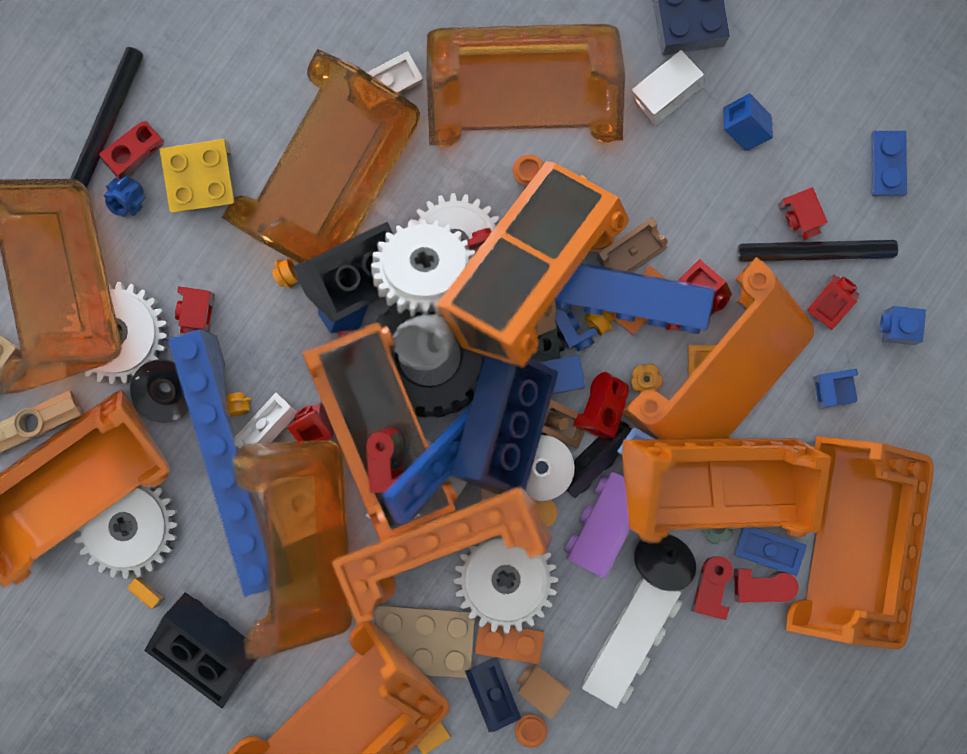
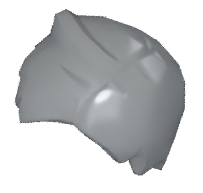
[393,314,454,370]

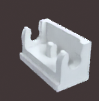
[631,50,704,126]

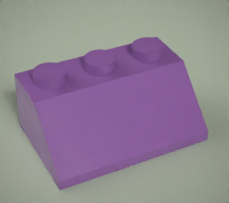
[564,472,631,579]

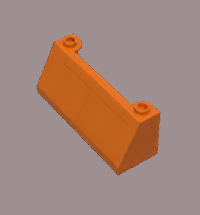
[622,438,831,542]
[331,487,552,625]

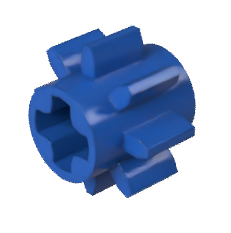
[103,176,146,217]

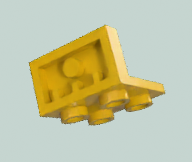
[159,139,234,213]

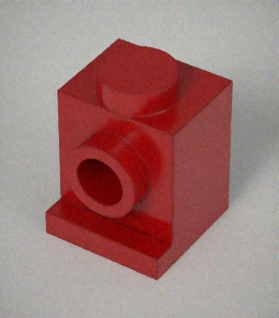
[778,187,828,241]
[175,286,215,334]
[287,402,334,453]

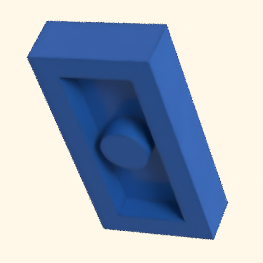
[871,131,907,196]
[733,527,807,576]

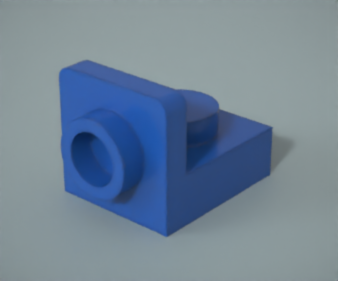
[555,308,598,352]

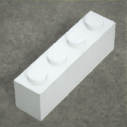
[580,576,682,709]

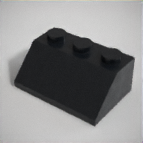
[292,222,394,322]
[144,592,264,709]

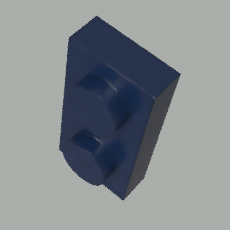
[465,657,521,732]

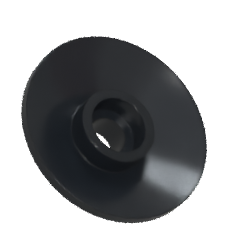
[130,359,189,422]
[634,534,696,591]

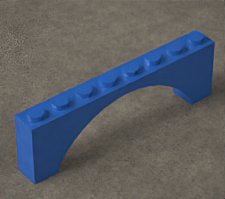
[168,329,290,597]

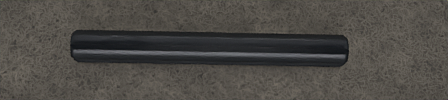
[66,46,143,196]
[737,240,898,262]

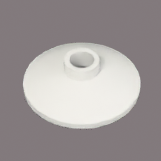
[525,435,574,501]

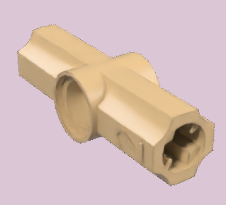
[0,390,83,454]

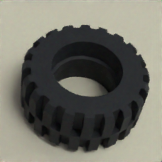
[366,303,491,418]

